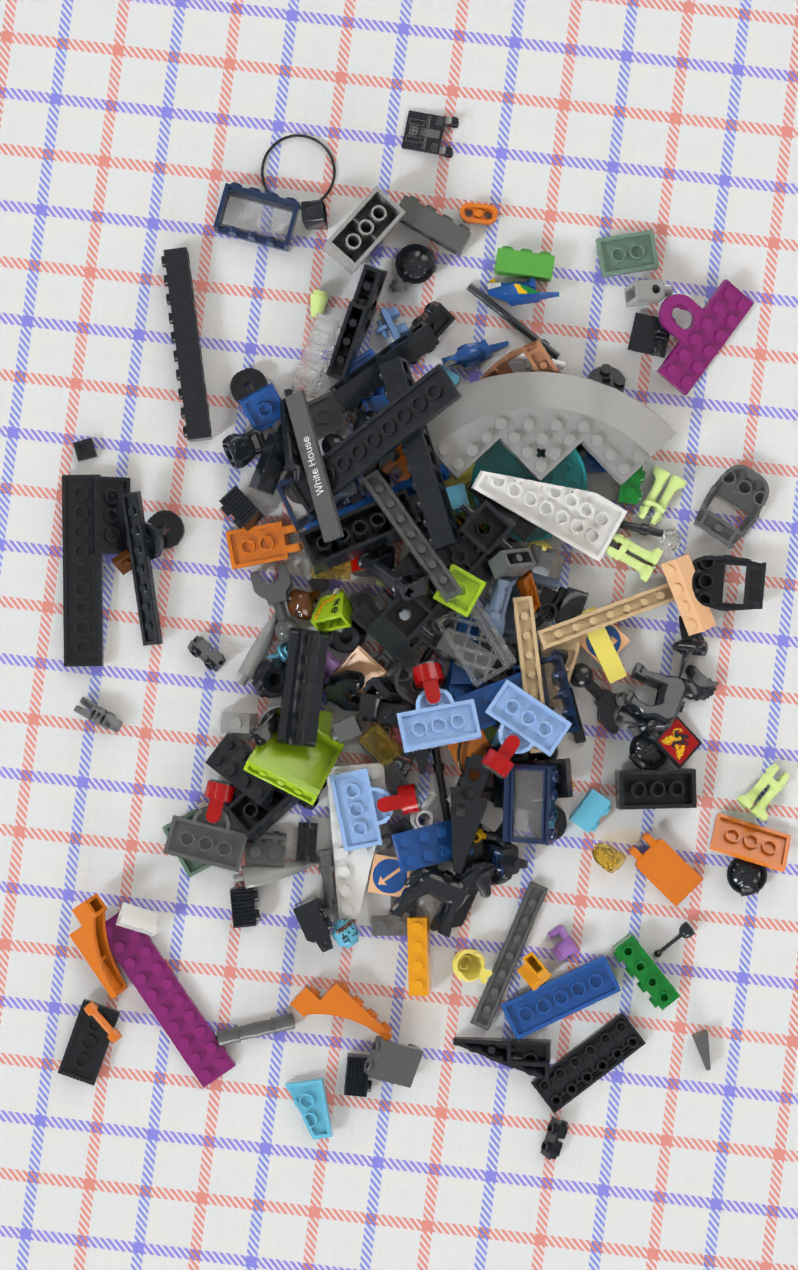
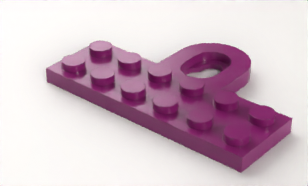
[656,279,754,395]

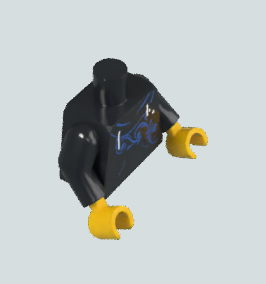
[474,828,523,885]

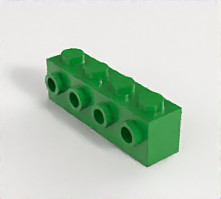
[616,462,647,506]
[612,933,680,1010]

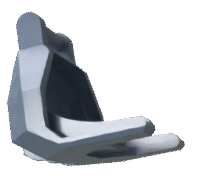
[484,569,561,650]

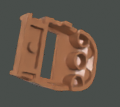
[481,339,560,379]

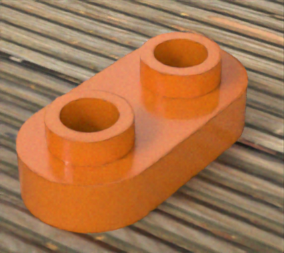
[460,203,498,225]

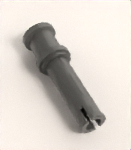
[316,849,338,908]

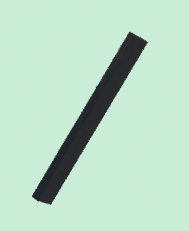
[121,491,163,646]

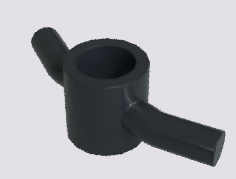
[535,587,567,628]

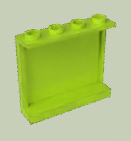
[243,708,345,805]

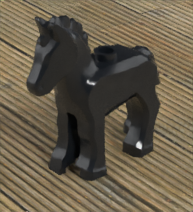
[615,662,719,732]
[390,862,496,937]

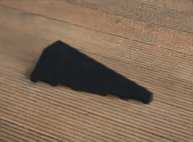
[453,1037,551,1082]

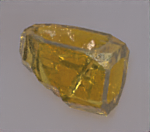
[592,843,627,873]

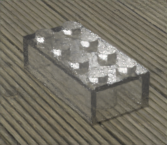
[291,313,341,399]

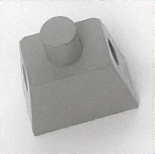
[624,279,673,308]
[220,712,257,733]

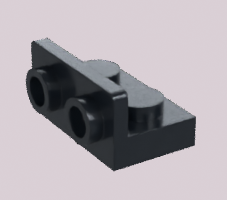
[409,301,456,339]
[363,677,401,702]

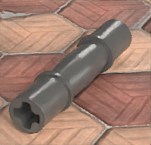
[217,1013,295,1046]

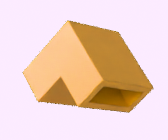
[517,951,552,991]

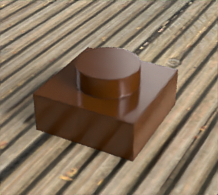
[112,549,132,575]

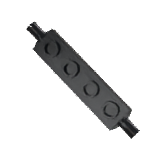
[279,389,305,484]

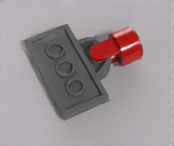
[163,778,248,872]

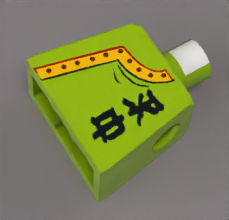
[310,588,353,632]

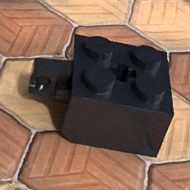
[293,895,333,952]

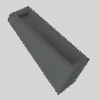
[692,1029,711,1071]

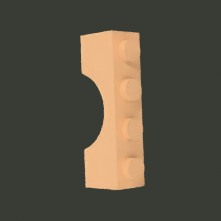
[661,553,716,636]

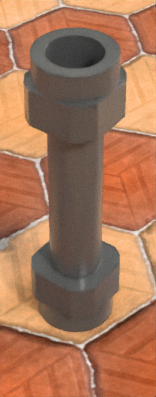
[615,692,642,736]

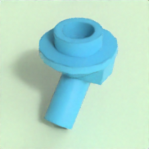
[266,643,288,662]

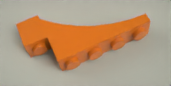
[69,893,128,999]
[290,980,393,1040]

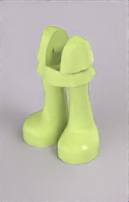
[638,466,687,525]
[605,534,663,582]
[736,763,789,822]

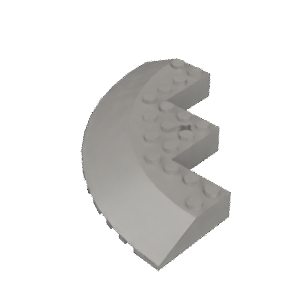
[427,371,677,485]

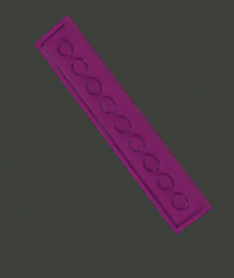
[105,913,236,1088]

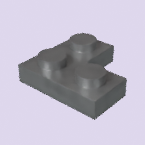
[371,896,410,936]

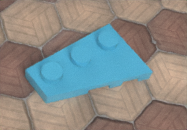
[285,1078,333,1139]

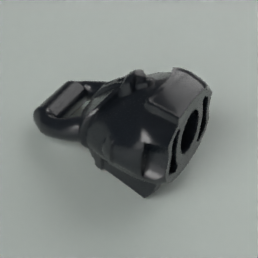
[222,429,266,469]

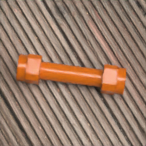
[83,1001,122,1044]

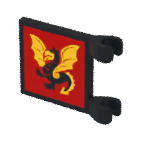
[643,716,702,769]

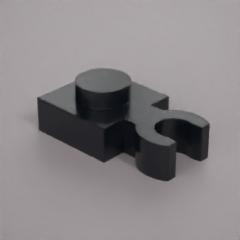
[382,817,413,849]

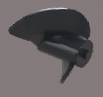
[672,616,708,677]

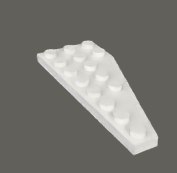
[471,471,628,562]
[327,762,386,920]

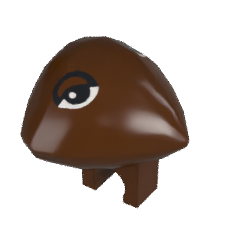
[287,589,321,620]

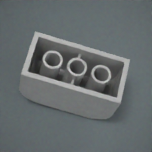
[323,186,406,275]

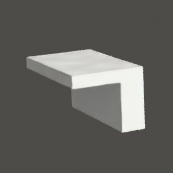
[116,902,159,936]

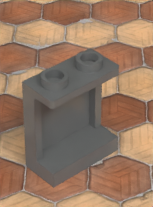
[364,1035,424,1088]

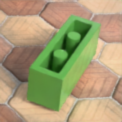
[494,246,555,282]

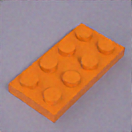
[709,813,791,872]

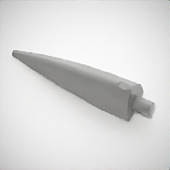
[238,613,278,686]
[233,859,319,889]

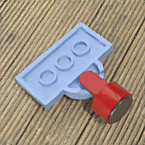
[397,661,482,753]
[481,680,572,779]
[329,768,421,852]

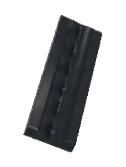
[276,627,329,748]
[531,1012,646,1114]

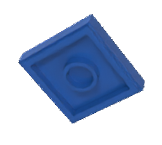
[238,382,281,432]

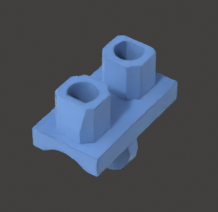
[375,306,409,341]

